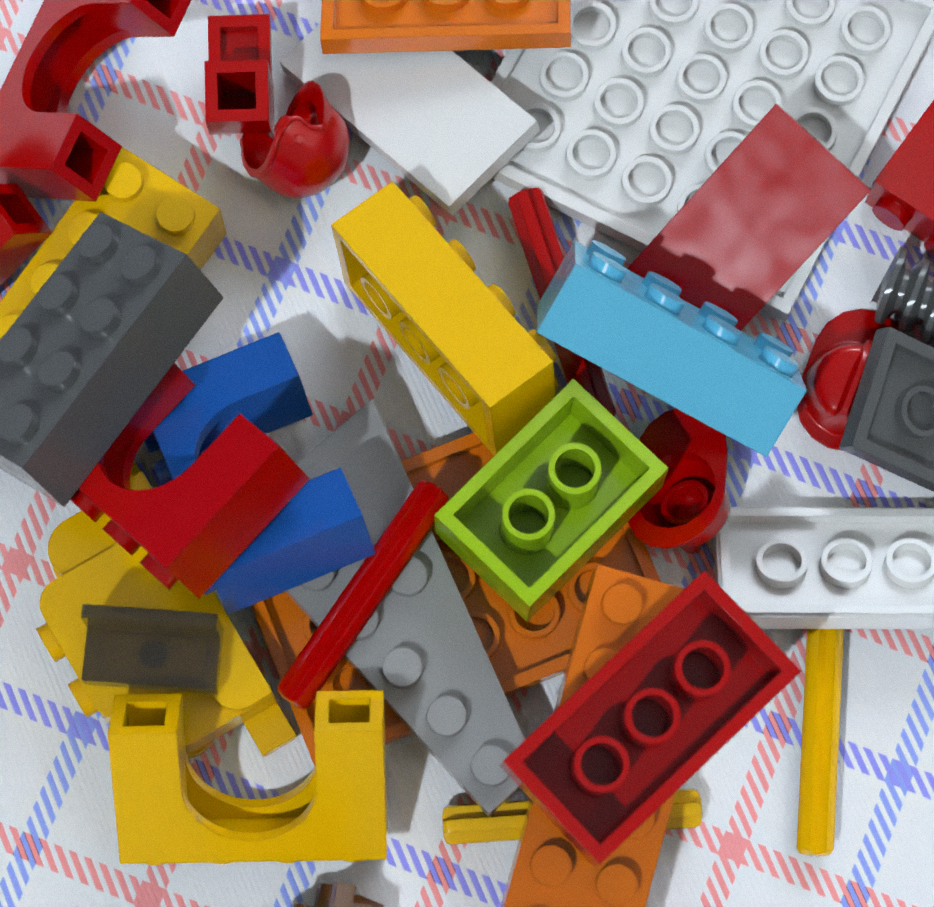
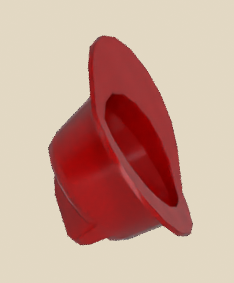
[797,309,898,451]
[628,408,730,554]

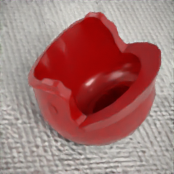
[239,80,350,198]

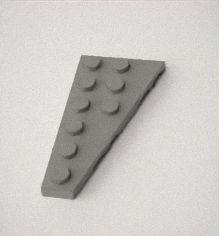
[285,398,525,817]

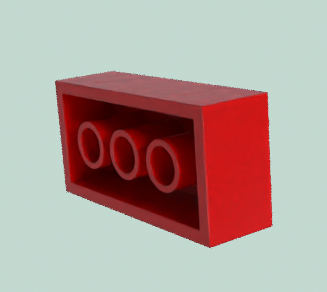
[499,570,801,866]

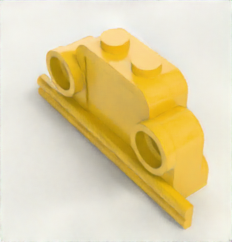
[36,461,297,759]

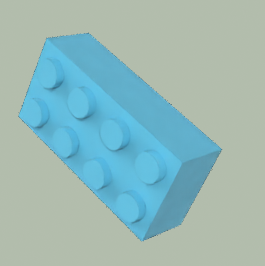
[536,240,807,457]

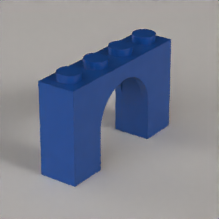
[144,332,376,615]

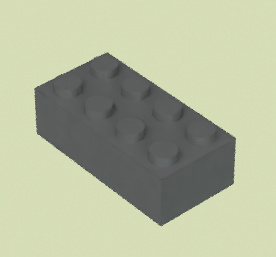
[0,212,224,507]

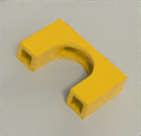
[108,690,388,865]

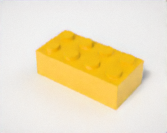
[0,147,227,339]
[331,181,558,456]

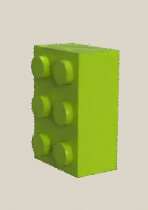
[434,379,668,622]

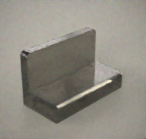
[81,604,224,694]

